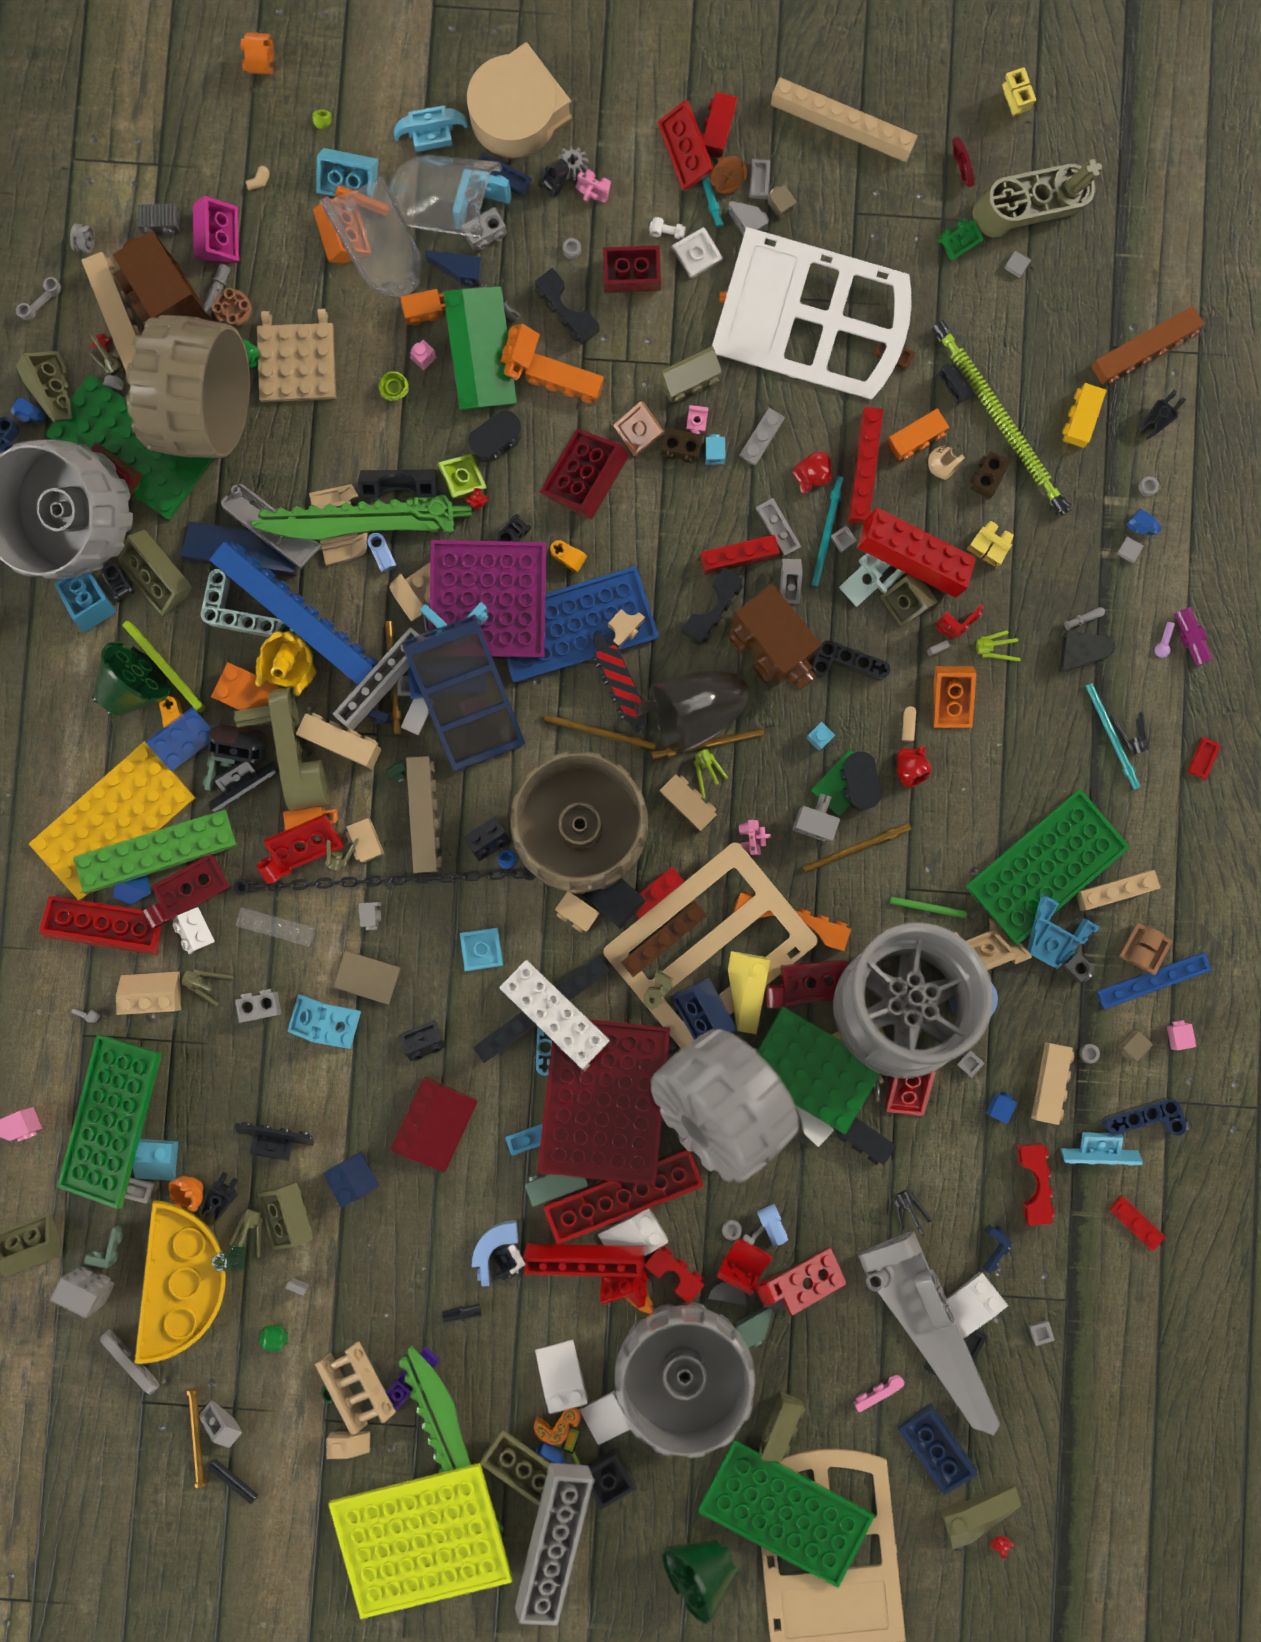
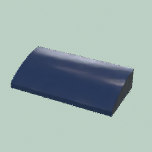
[898,1403,977,1495]

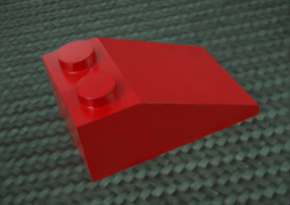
[885,1070,936,1116]

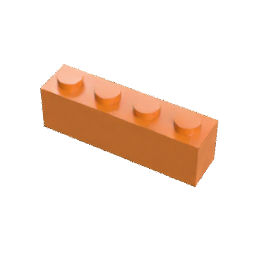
[525,353,604,404]

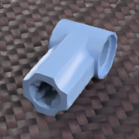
[367,533,397,573]
[757,1204,788,1247]

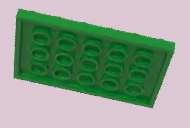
[756,1007,880,1134]

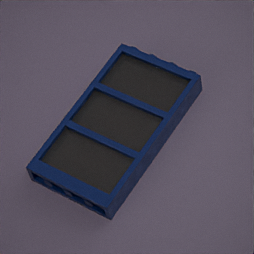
[402,614,525,771]

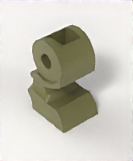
[644,969,674,1009]

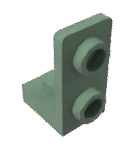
[203,755,239,792]
[84,1226,123,1268]

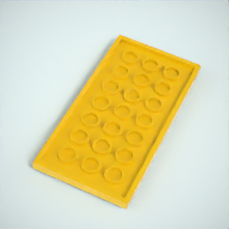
[29,741,196,901]

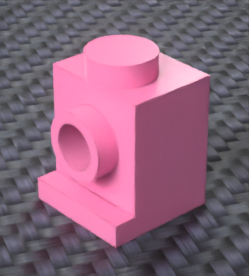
[410,340,437,371]
[686,405,708,435]

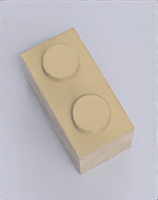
[345,818,385,863]
[555,891,600,933]

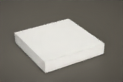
[672,227,723,279]
[580,1391,630,1445]

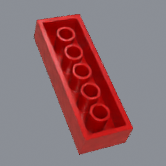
[857,507,976,598]

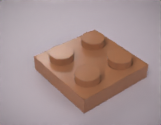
[613,401,664,456]

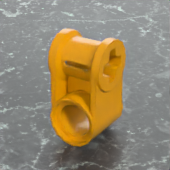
[550,540,587,573]
[159,696,183,727]

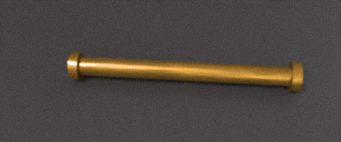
[186,1388,207,1488]

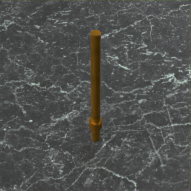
[385,621,402,735]
[544,714,656,750]
[651,728,764,759]
[802,823,911,873]

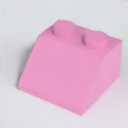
[0,1107,42,1142]

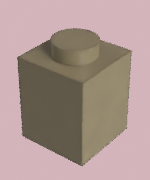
[767,184,797,220]
[1118,1030,1153,1062]

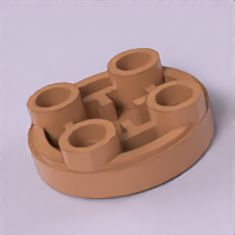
[212,288,252,328]

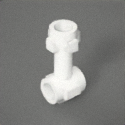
[649,217,685,239]

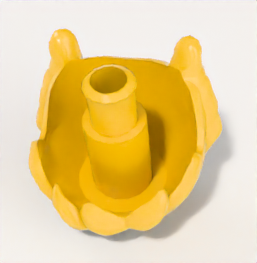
[255,631,316,696]

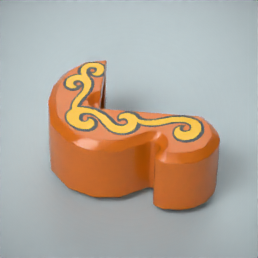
[534,1406,582,1445]

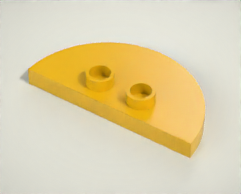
[135,1200,226,1364]

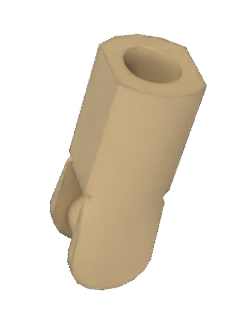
[901,706,916,742]

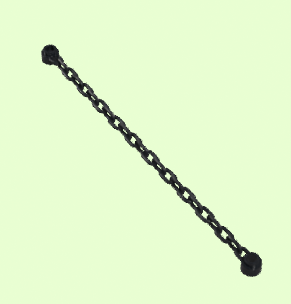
[233,866,536,895]

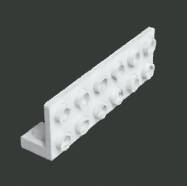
[499,960,609,1071]

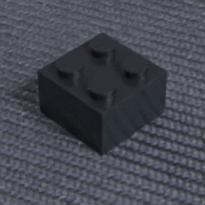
[585,1447,636,1510]

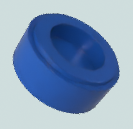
[497,850,517,869]

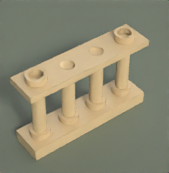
[315,1341,396,1435]

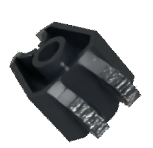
[1138,389,1186,440]
[200,1172,238,1226]

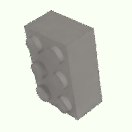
[50,1266,115,1318]

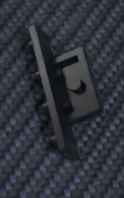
[208,761,278,813]
[235,1122,314,1161]

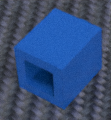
[986,1091,1017,1124]

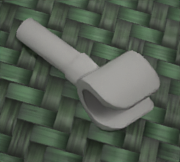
[71,1009,100,1023]
[742,1225,765,1245]

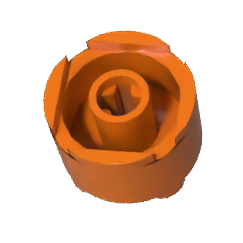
[241,32,274,75]

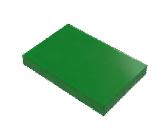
[811,749,854,817]

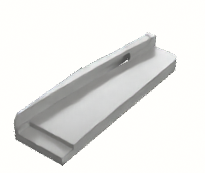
[221,484,322,569]

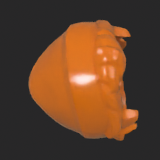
[169,1176,204,1211]

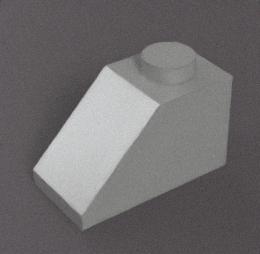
[728,201,769,235]
[780,559,803,604]
[199,1400,242,1448]

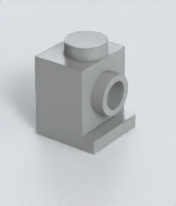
[359,902,381,930]

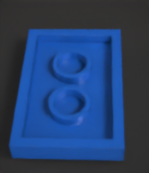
[146,707,211,771]

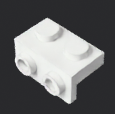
[173,907,215,954]

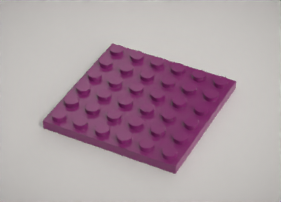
[429,540,546,658]

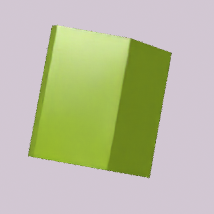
[438,454,487,498]

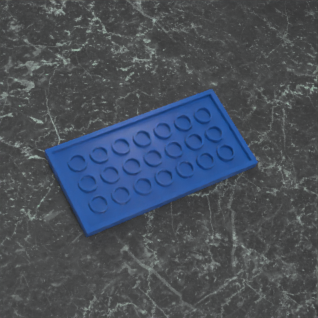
[506,566,659,684]

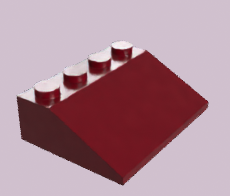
[540,428,629,520]
[390,1076,478,1172]

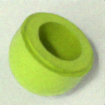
[312,110,331,129]

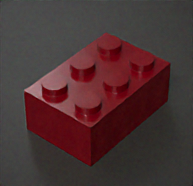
[603,245,661,293]

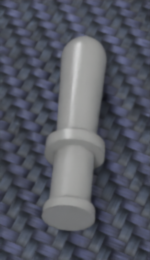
[1064,607,1105,630]

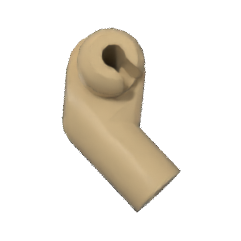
[246,166,269,190]

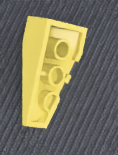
[728,951,770,1034]

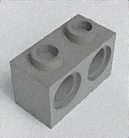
[462,207,507,252]
[235,989,281,1023]

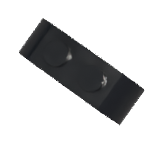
[468,410,522,462]
[208,724,267,763]
[840,752,882,810]

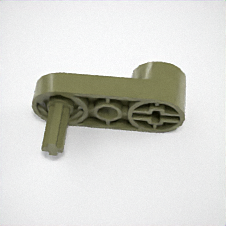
[972,159,1102,237]
[234,687,330,811]

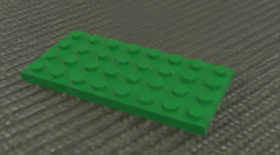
[45,374,213,521]
[965,789,1130,946]
[57,1034,162,1209]
[698,1438,875,1588]

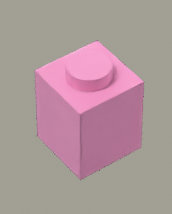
[1166,1020,1196,1050]

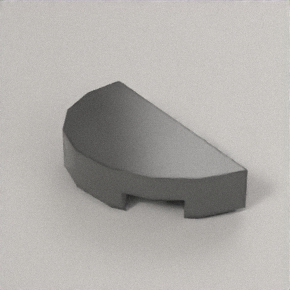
[708,1281,746,1305]

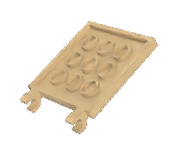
[257,309,336,402]

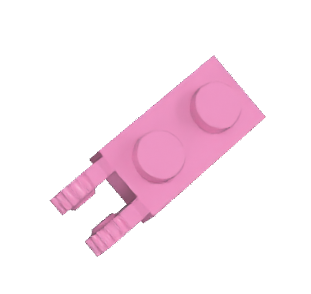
[853,1375,905,1412]

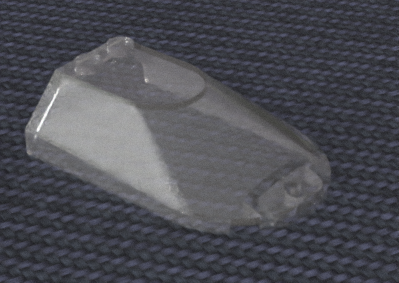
[387,155,502,238]
[319,176,422,298]

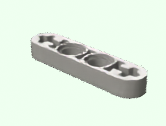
[100,1330,159,1394]

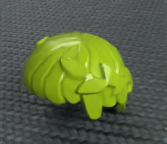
[378,371,409,401]

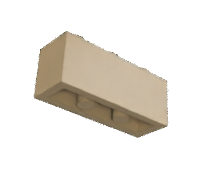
[659,774,717,832]

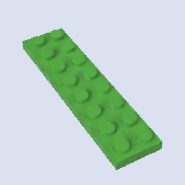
[73,809,237,894]

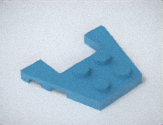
[1027,894,1100,969]

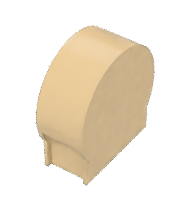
[467,42,572,158]

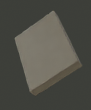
[333,951,401,1005]

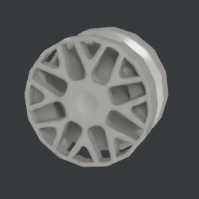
[70,223,95,253]

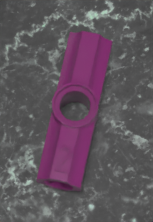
[1174,607,1213,666]

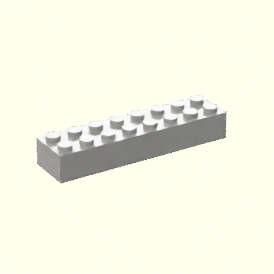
[515,1463,594,1625]

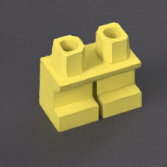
[1002,67,1036,117]
[967,521,1014,568]

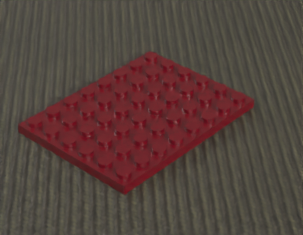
[537,1019,670,1186]

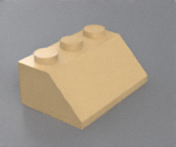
[116,972,181,1015]

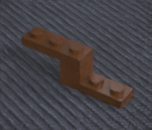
[621,901,707,977]

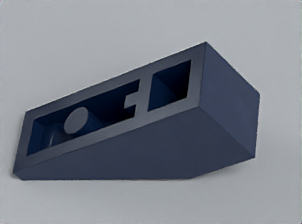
[425,250,483,287]

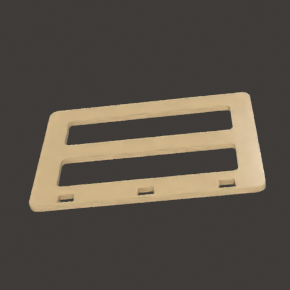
[604,843,817,1048]

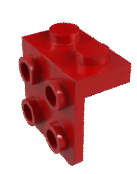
[934,604,984,640]
[716,1238,772,1296]
[599,1269,648,1308]

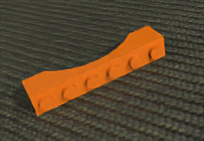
[733,891,851,951]

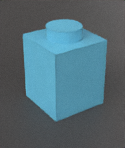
[705,434,725,465]
[806,722,835,751]

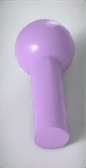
[1155,622,1175,658]

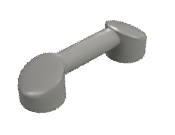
[16,277,61,320]

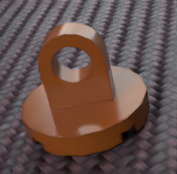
[711,156,747,194]

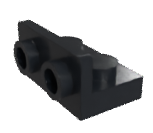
[938,363,974,405]
[399,1020,446,1061]

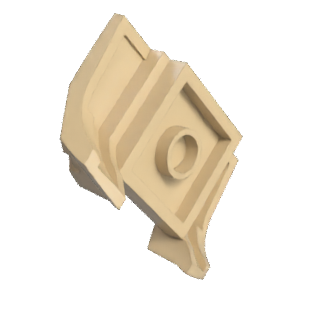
[309,484,367,566]
[389,563,430,621]
[955,918,1032,970]

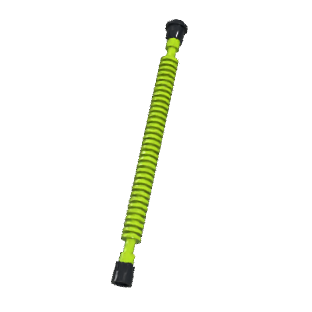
[932,320,1073,516]

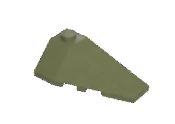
[16,351,72,422]
[940,1486,1021,1549]

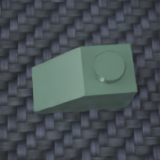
[735,1307,773,1348]

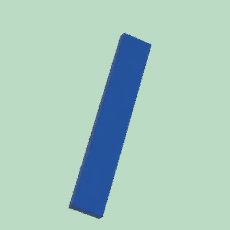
[1096,952,1212,1009]

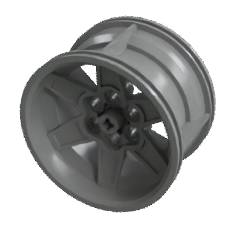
[833,923,993,1078]

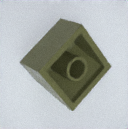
[880,575,938,628]

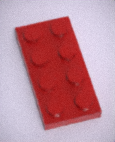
[657,100,714,190]

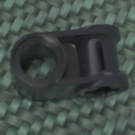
[538,159,569,198]
[497,514,531,542]
[102,563,135,602]

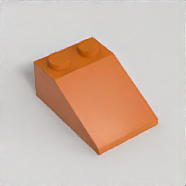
[211,662,283,711]
[934,666,976,728]

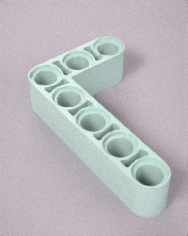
[201,569,297,637]

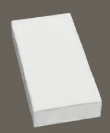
[401,698,435,736]

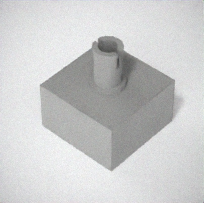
[792,793,840,843]

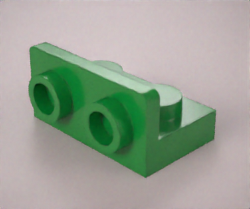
[936,218,984,260]

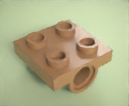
[1119,923,1173,975]

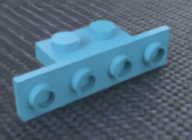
[1060,1132,1143,1166]

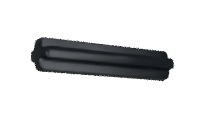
[208,1459,258,1504]

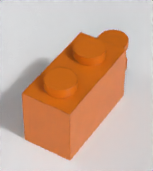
[400,289,446,326]
[501,323,540,380]
[283,806,338,836]

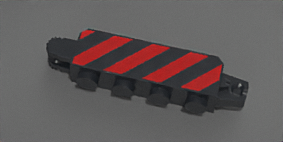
[592,634,647,734]

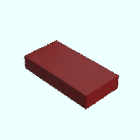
[1187,737,1221,780]

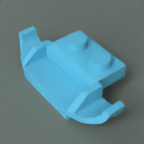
[394,105,468,152]

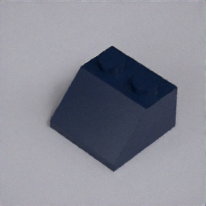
[323,1151,379,1208]

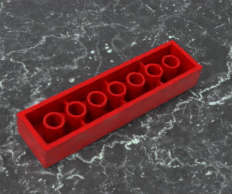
[543,1148,704,1245]

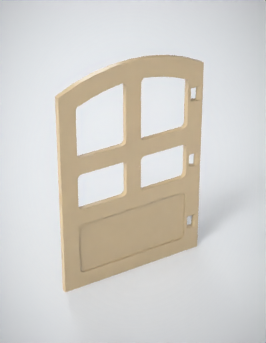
[761,1449,906,1642]

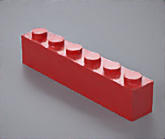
[848,407,884,525]
[523,1243,644,1277]

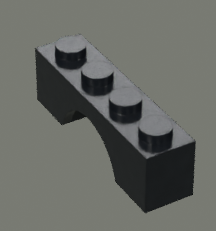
[535,267,600,345]
[358,469,438,498]
[681,567,744,645]

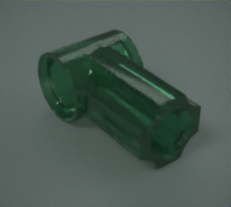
[212,1246,247,1271]

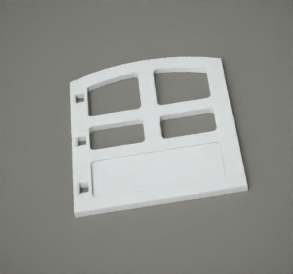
[712,227,911,400]

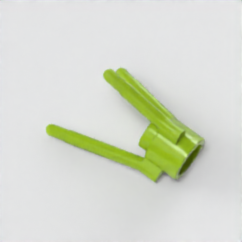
[976,631,1021,661]
[693,749,728,799]

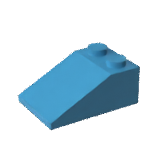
[54,573,117,633]

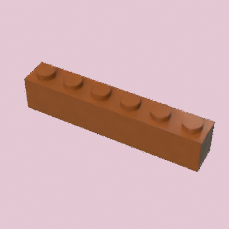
[1091,306,1205,385]

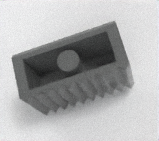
[138,204,180,236]

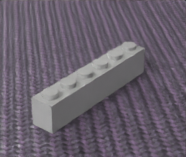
[333,627,423,730]

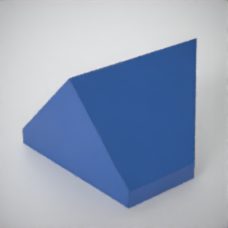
[113,875,151,905]

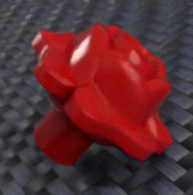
[90,333,112,353]
[465,488,489,509]
[990,1535,1014,1558]

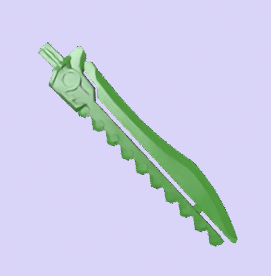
[251,495,472,540]
[399,1346,504,1532]

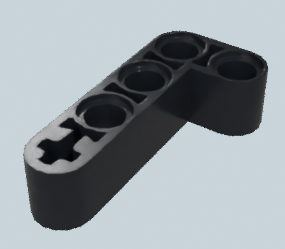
[811,640,890,681]

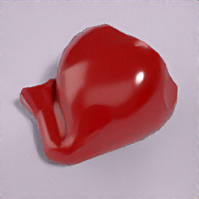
[793,451,832,493]
[896,746,932,788]

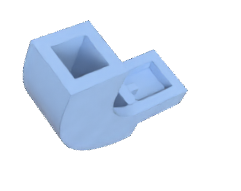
[472,1220,519,1286]

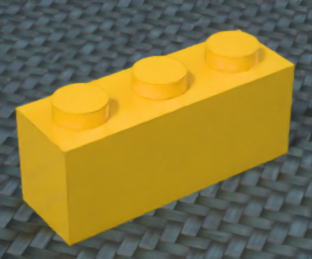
[1062,383,1107,448]

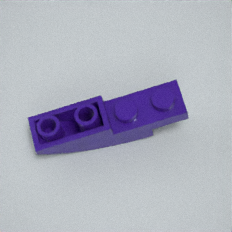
[373,1347,441,1421]

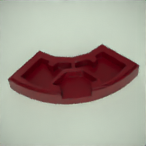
[952,137,975,187]

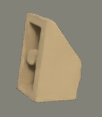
[327,1431,370,1459]

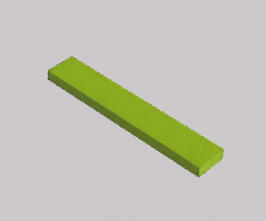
[122,621,206,713]

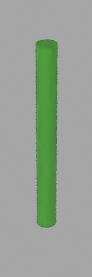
[889,897,967,918]

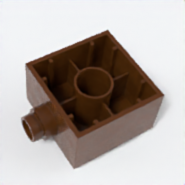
[112,230,213,323]
[728,583,822,690]

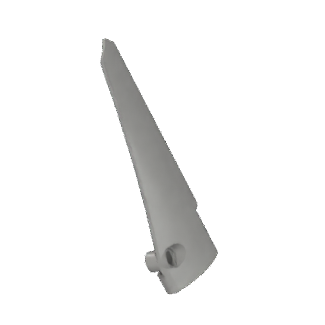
[858,1231,1000,1435]

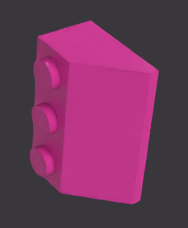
[193,196,239,263]

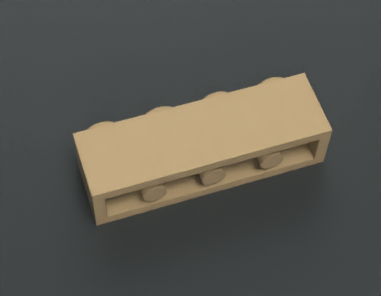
[1076,870,1160,911]
[1031,1042,1074,1125]

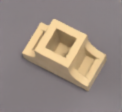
[608,609,645,648]

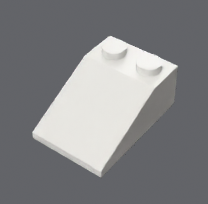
[598,1208,668,1256]
[946,1272,1008,1338]
[535,1339,588,1414]

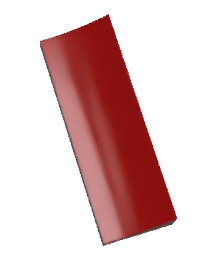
[39,896,162,955]

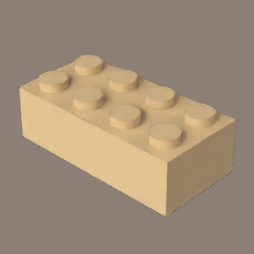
[296,712,382,770]

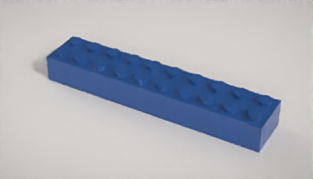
[209,542,379,685]

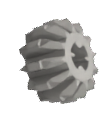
[558,146,589,181]

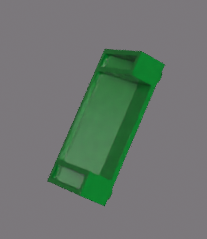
[443,286,517,410]

